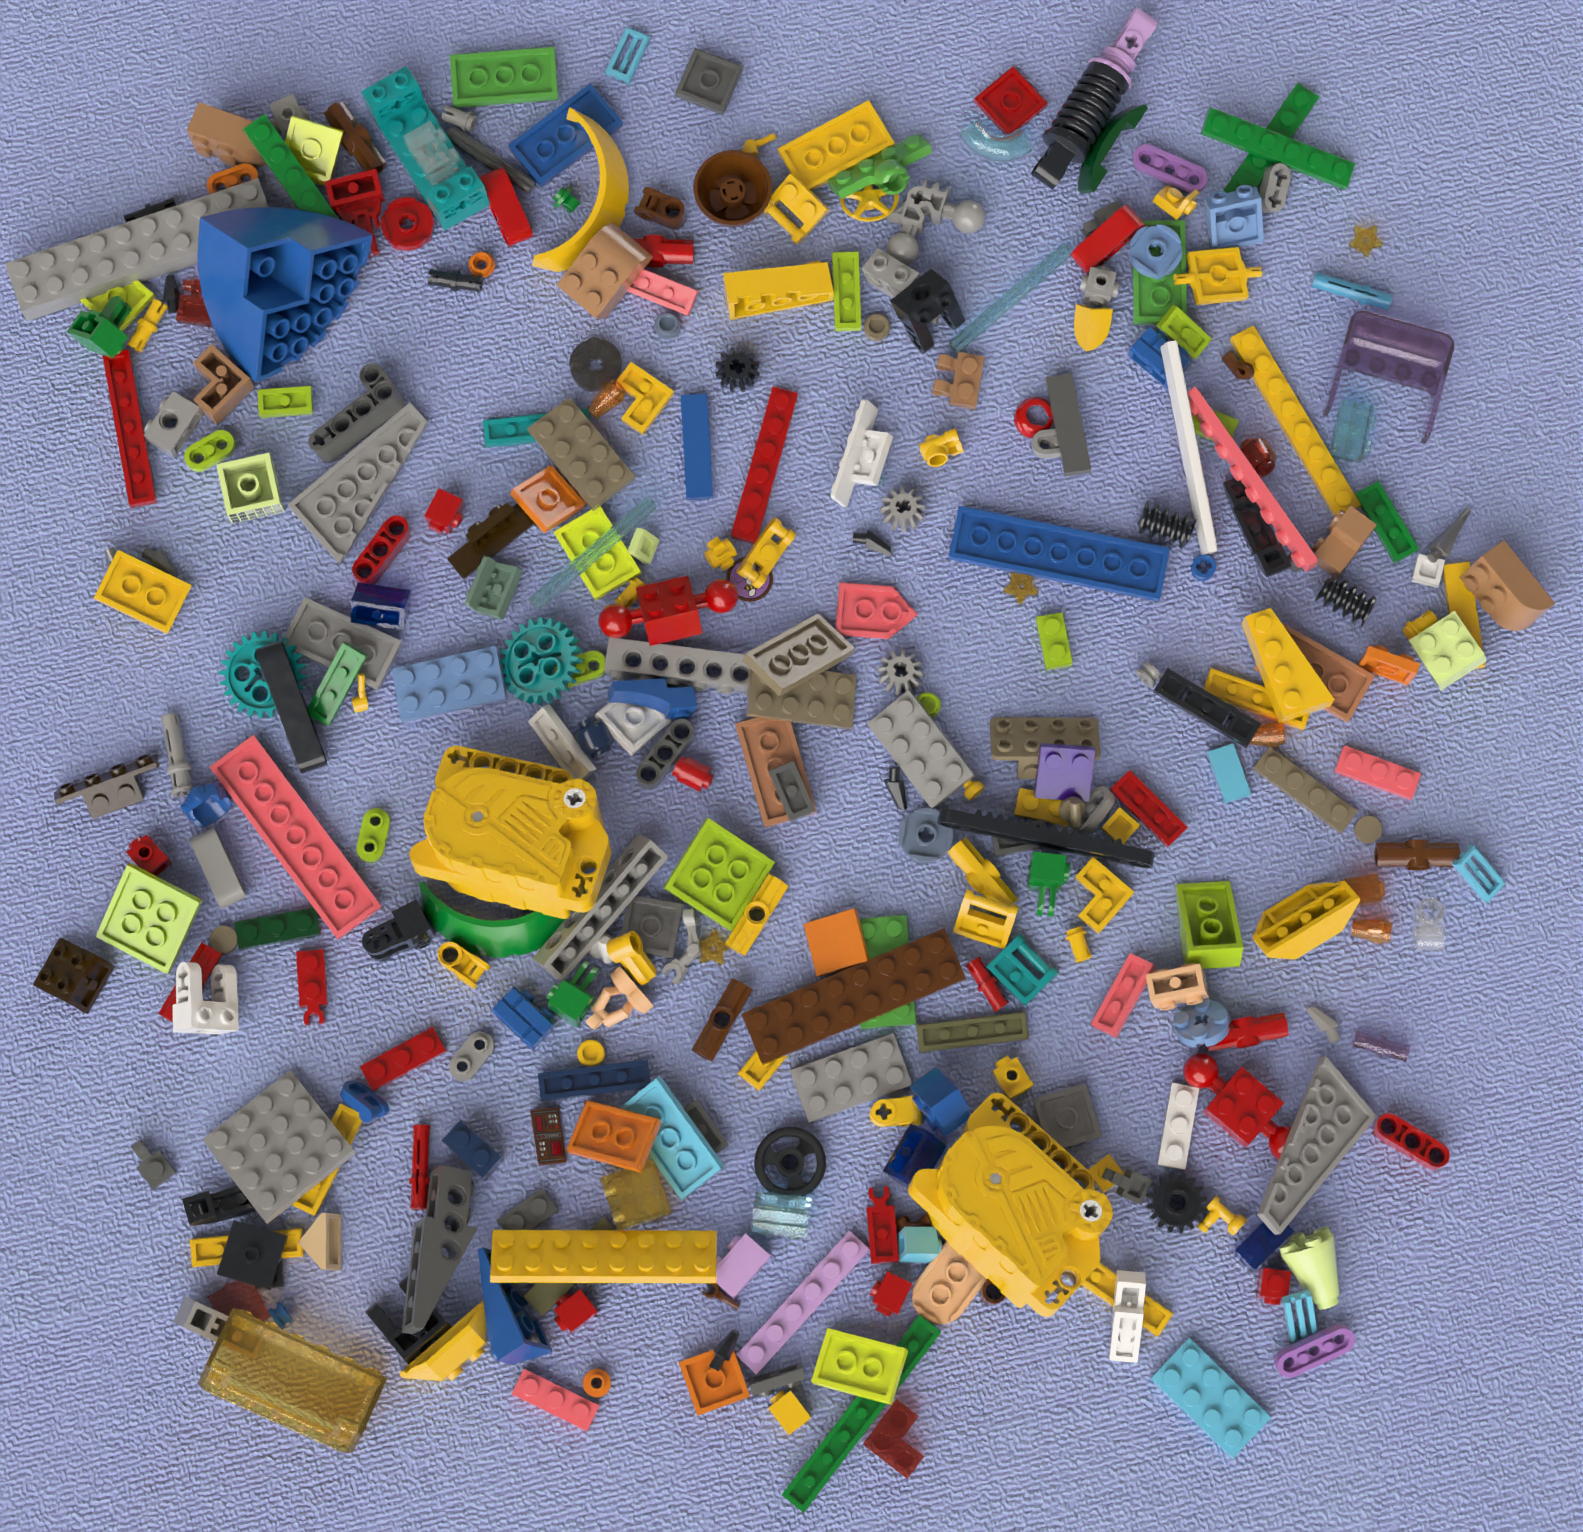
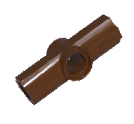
[324,101,387,174]
[1374,839,1460,871]
[691,978,753,1062]

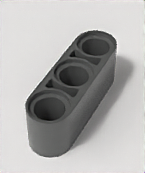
[636,719,694,790]

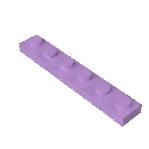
[736,1231,870,1375]

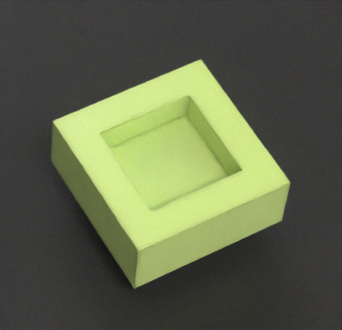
[627,528,660,564]

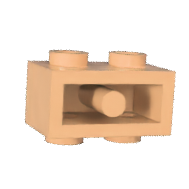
[1146,963,1209,1011]

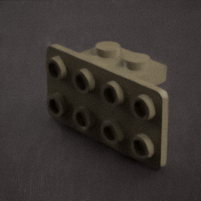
[990,717,1101,779]

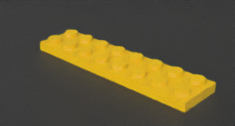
[490,1230,717,1283]

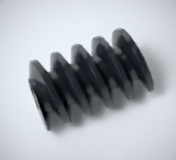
[1137,500,1197,550]
[1314,574,1376,627]

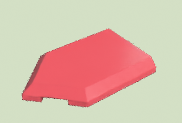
[836,582,918,639]

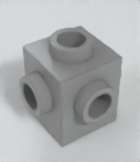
[269,94,310,141]
[1080,266,1120,307]

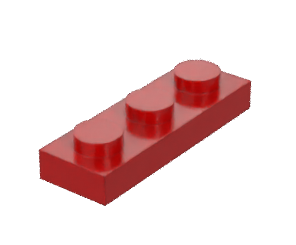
[1110,770,1188,848]
[359,1027,446,1092]

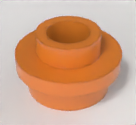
[468,252,495,278]
[583,1369,611,1397]

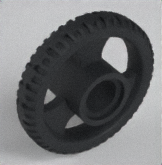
[754,1127,826,1199]

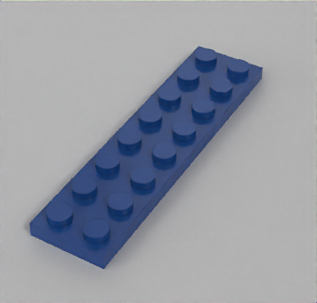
[948,506,1170,602]

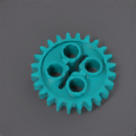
[500,617,583,706]
[219,631,308,719]

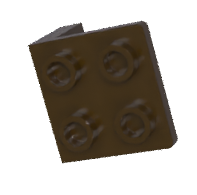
[33,938,115,1014]

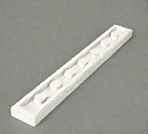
[1160,340,1218,555]

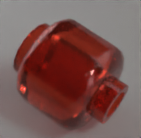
[1240,437,1277,478]

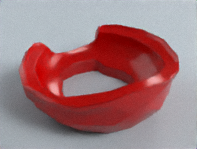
[1014,396,1053,438]

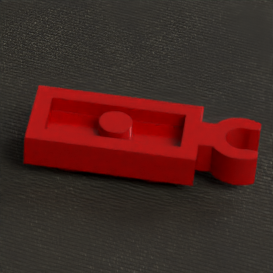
[296,949,328,1026]
[866,1186,899,1265]

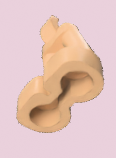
[586,966,654,1030]

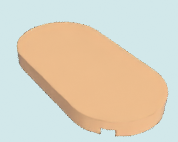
[912,1240,987,1325]

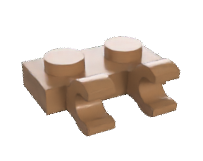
[932,352,985,410]

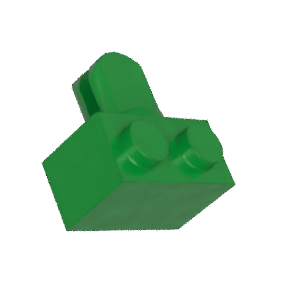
[66,296,132,358]
[1027,852,1070,917]
[547,960,600,1028]

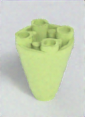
[1279,1227,1340,1310]

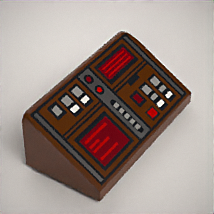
[530,1107,567,1167]

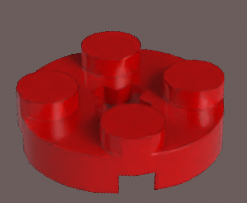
[380,197,434,251]

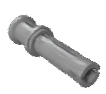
[161,713,194,797]

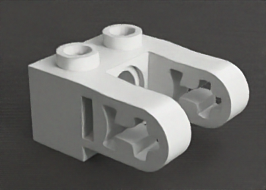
[173,962,239,1035]

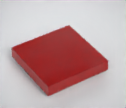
[974,66,1048,139]

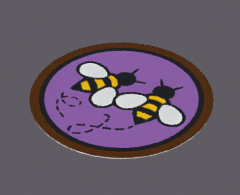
[726,557,773,602]

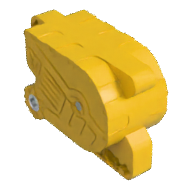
[409,746,612,919]
[908,1093,1113,1317]

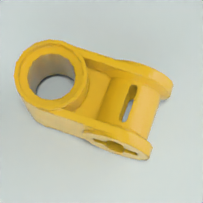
[438,942,491,990]
[869,1096,924,1127]

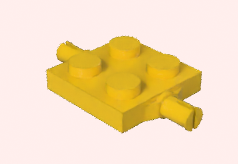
[1173,247,1262,305]

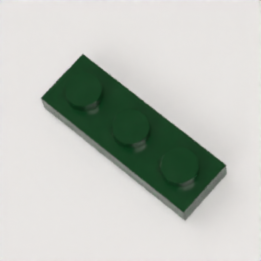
[234,907,321,950]

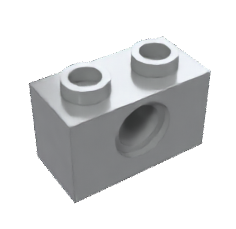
[144,391,204,458]

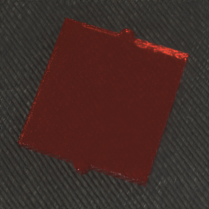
[207,1280,271,1327]

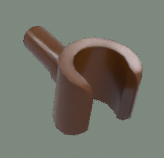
[702,1283,740,1310]

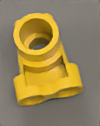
[919,428,964,467]

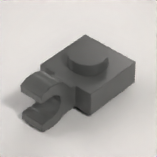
[1081,201,1121,239]
[131,1140,176,1190]
[1102,1167,1153,1205]

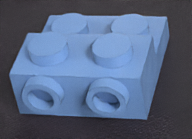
[1204,185,1264,250]

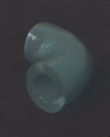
[959,120,1032,161]

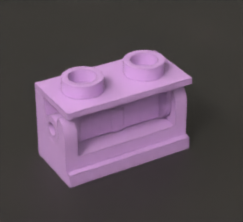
[716,1233,771,1299]

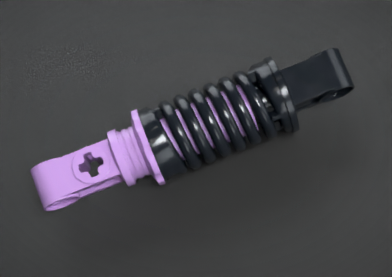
[1031,7,1159,190]

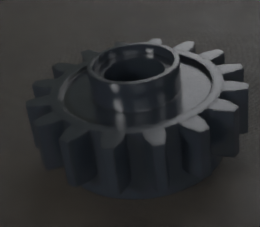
[1145,1172,1207,1234]

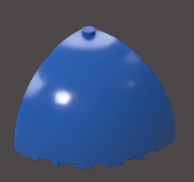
[197,207,373,382]

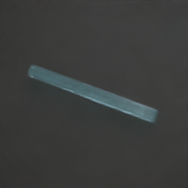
[949,243,1072,353]
[529,497,657,610]

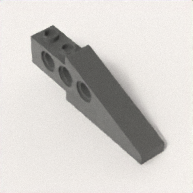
[402,1165,477,1334]

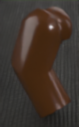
[1221,351,1255,380]
[896,1212,933,1232]

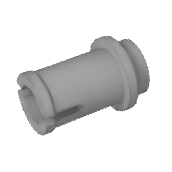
[442,105,477,132]

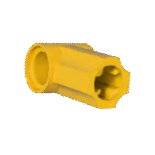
[606,931,657,986]

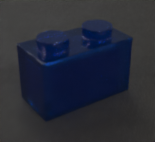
[350,582,411,630]
[883,1123,947,1188]
[1231,1221,1294,1272]

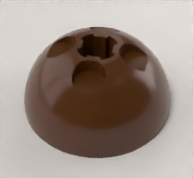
[693,150,772,227]

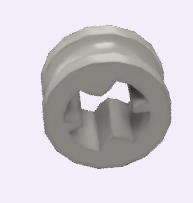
[1135,662,1162,688]

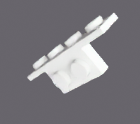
[831,399,893,507]

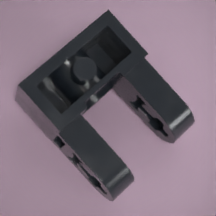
[890,269,965,354]
[362,900,435,961]
[365,1275,452,1364]

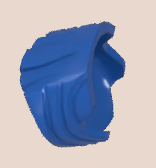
[180,782,232,828]

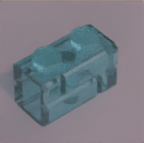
[1330,400,1377,463]
[752,1192,812,1240]

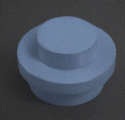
[654,313,681,339]

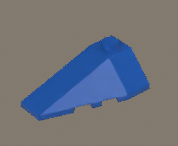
[478,1247,553,1365]

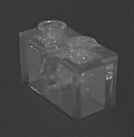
[403,121,460,188]

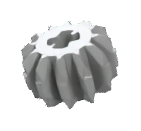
[880,486,926,533]
[877,649,923,696]

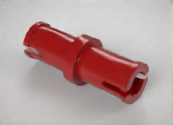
[965,956,1009,1012]

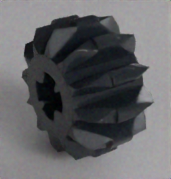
[715,347,760,393]

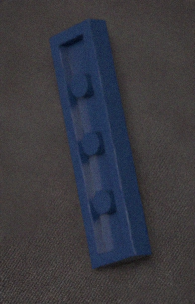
[538,1059,651,1102]

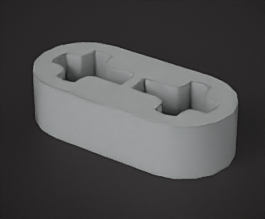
[1259,163,1291,213]

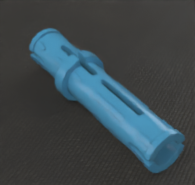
[1312,271,1393,311]

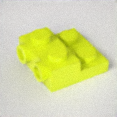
[285,116,344,185]

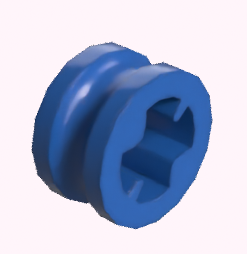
[1191,555,1216,581]
[268,1301,294,1330]

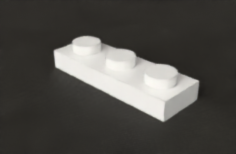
[528,704,596,781]
[1157,1083,1199,1170]

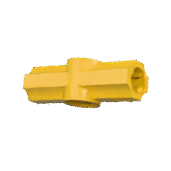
[948,837,1019,915]
[725,874,789,956]

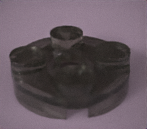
[569,337,622,392]

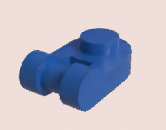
[340,1081,389,1123]

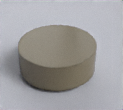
[863,313,890,342]
[1354,816,1382,844]
[210,926,238,954]

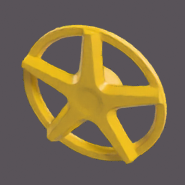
[840,184,899,222]

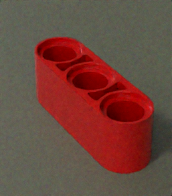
[479,167,533,247]
[1071,204,1145,275]
[352,515,411,588]
[1372,1113,1450,1170]

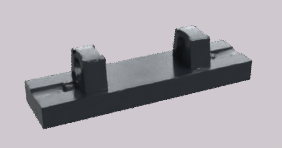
[1153,668,1261,748]

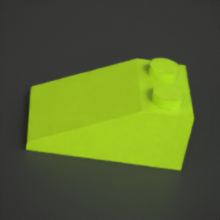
[1175,881,1244,969]

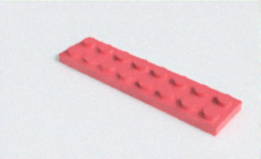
[210,735,382,940]

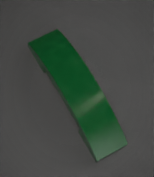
[1078,104,1148,194]

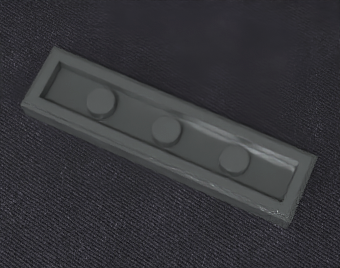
[1045,373,1091,477]

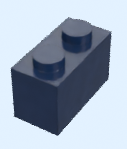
[441,1120,503,1180]

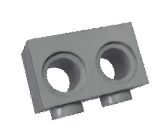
[862,248,921,298]

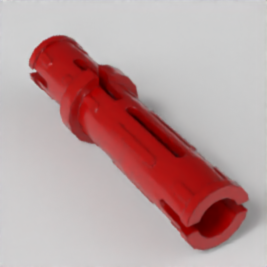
[409,1125,431,1210]

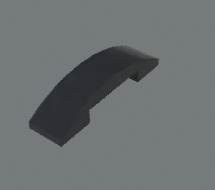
[1223,478,1292,578]
[182,1186,256,1226]

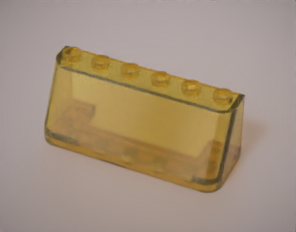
[198,1308,387,1453]

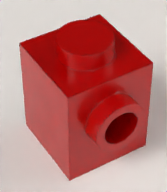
[424,488,465,534]
[126,834,172,876]
[1256,1268,1291,1305]
[870,1271,912,1317]
[553,1289,599,1333]

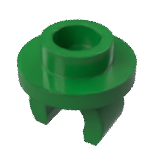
[552,186,580,213]

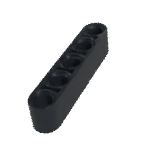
[255,640,328,774]

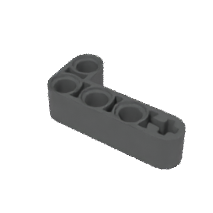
[308,363,405,463]

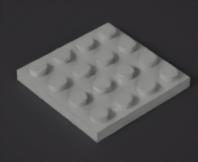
[202,1070,356,1224]

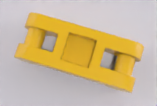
[736,517,796,589]

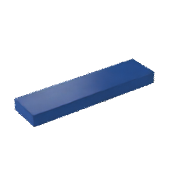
[680,394,713,500]

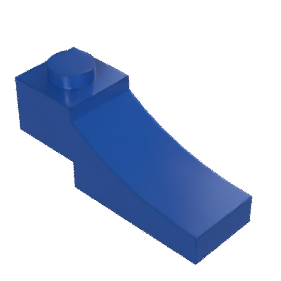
[608,678,697,720]

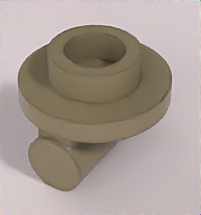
[1058,797,1085,828]

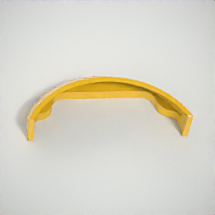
[532,107,629,272]

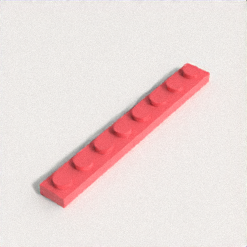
[1187,387,1318,572]

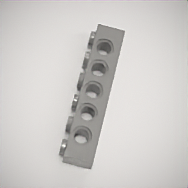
[604,637,750,696]
[532,834,669,982]

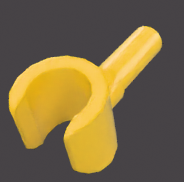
[742,133,776,157]
[351,673,368,713]

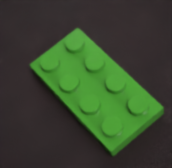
[450,47,558,108]
[1132,220,1187,325]
[859,915,916,1029]

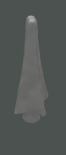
[1426,508,1471,563]

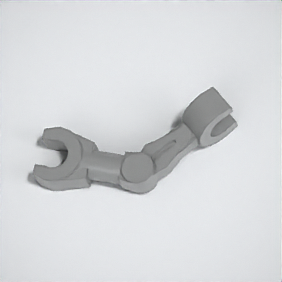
[662,909,702,985]

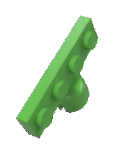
[827,133,933,199]

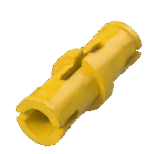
[127,298,168,353]

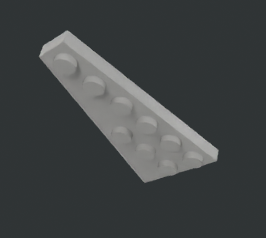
[287,402,428,566]
[1257,1056,1377,1234]

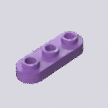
[1132,144,1208,193]
[1274,1324,1355,1378]

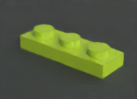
[832,252,861,332]

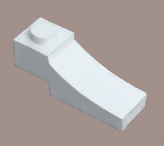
[1109,1270,1146,1363]

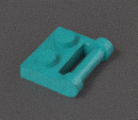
[986,934,1059,1007]

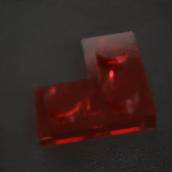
[862,1399,924,1479]

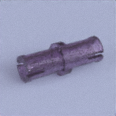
[1352,1031,1410,1063]

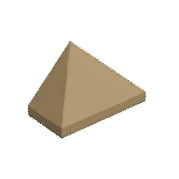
[298,1213,342,1270]

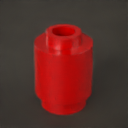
[672,756,714,792]

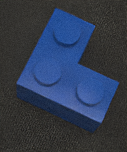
[909,1067,970,1137]

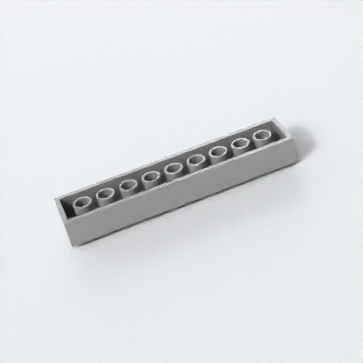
[5,178,268,321]

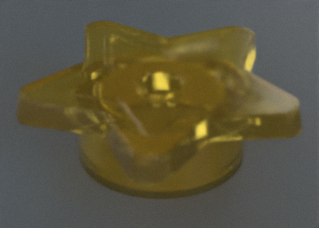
[1349,225,1383,258]
[1003,572,1038,605]
[700,930,730,965]

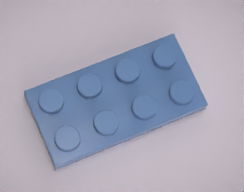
[392,646,508,722]

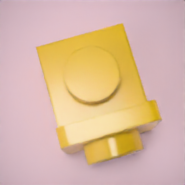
[1152,185,1200,220]

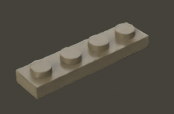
[1252,746,1358,834]

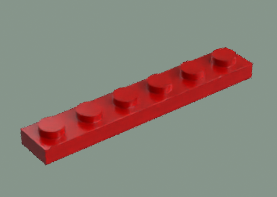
[102,349,157,508]
[731,386,798,544]

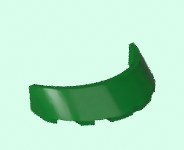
[419,871,586,958]

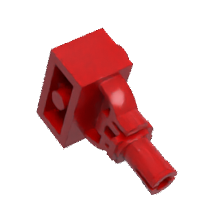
[324,169,386,258]

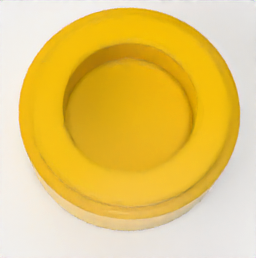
[577,1040,605,1067]

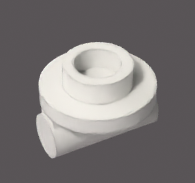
[589,933,612,964]

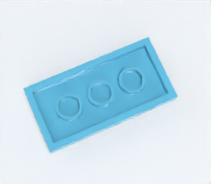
[620,1076,725,1200]
[1150,1338,1271,1458]

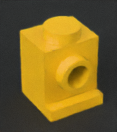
[992,1056,1034,1100]

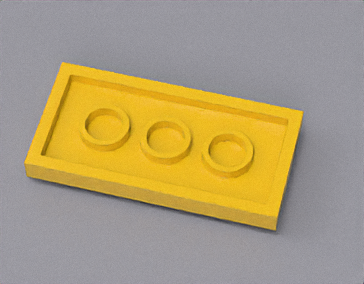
[777,100,895,191]

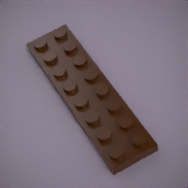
[741,928,966,1065]

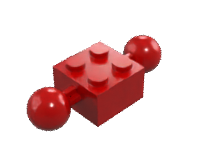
[598,575,739,646]
[1183,1053,1292,1160]

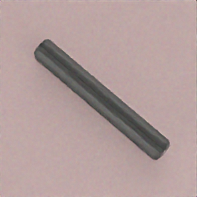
[446,127,536,193]

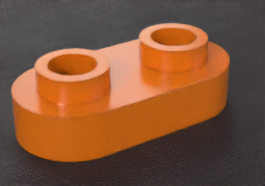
[207,163,259,194]

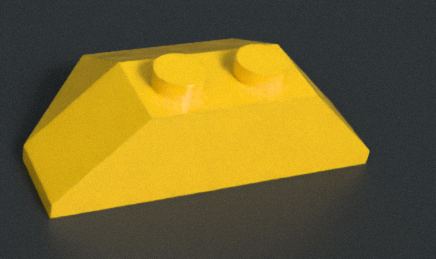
[1252,880,1360,959]
[399,1300,488,1381]

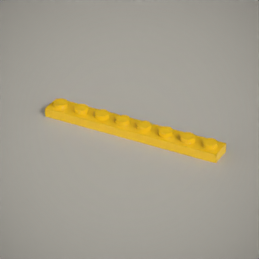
[1229,325,1361,518]

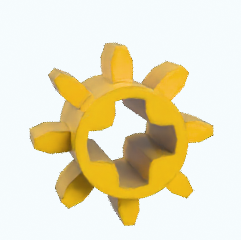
[704,536,737,571]

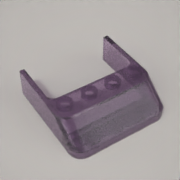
[1322,310,1454,444]

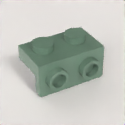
[465,556,523,620]

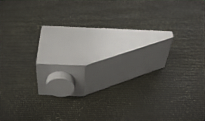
[173,1296,268,1360]

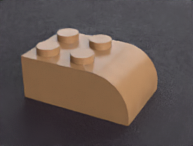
[187,102,267,168]
[557,223,653,319]
[1459,540,1555,631]

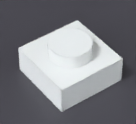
[1411,554,1445,588]

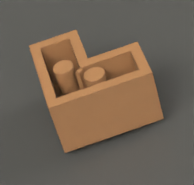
[193,344,254,426]
[1311,505,1377,577]

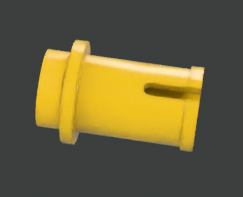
[614,577,645,609]
[1402,610,1438,640]
[1065,926,1092,963]

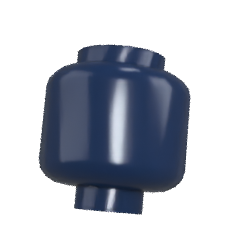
[573,717,614,759]

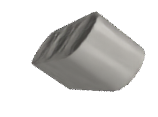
[189,827,247,909]

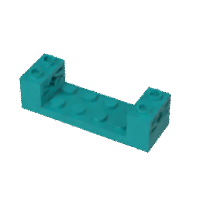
[361,66,490,231]

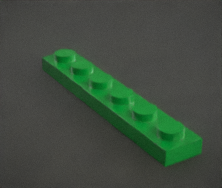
[1223,83,1319,193]
[1200,107,1355,190]
[242,114,339,219]

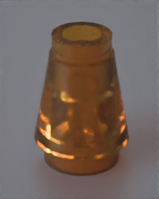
[588,379,626,418]
[1249,721,1286,748]
[1351,918,1392,945]

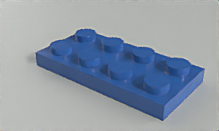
[508,83,623,187]

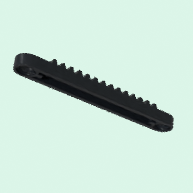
[937,809,1155,868]

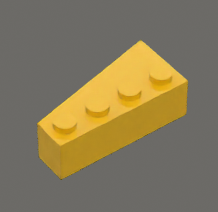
[723,261,834,320]
[1241,608,1335,724]

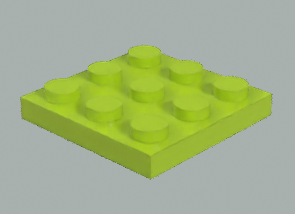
[663,818,775,932]
[95,863,203,974]

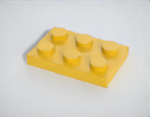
[94,550,192,634]

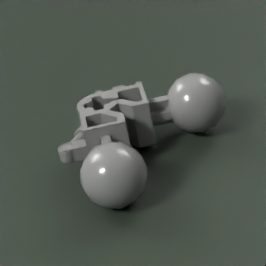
[886,179,986,265]

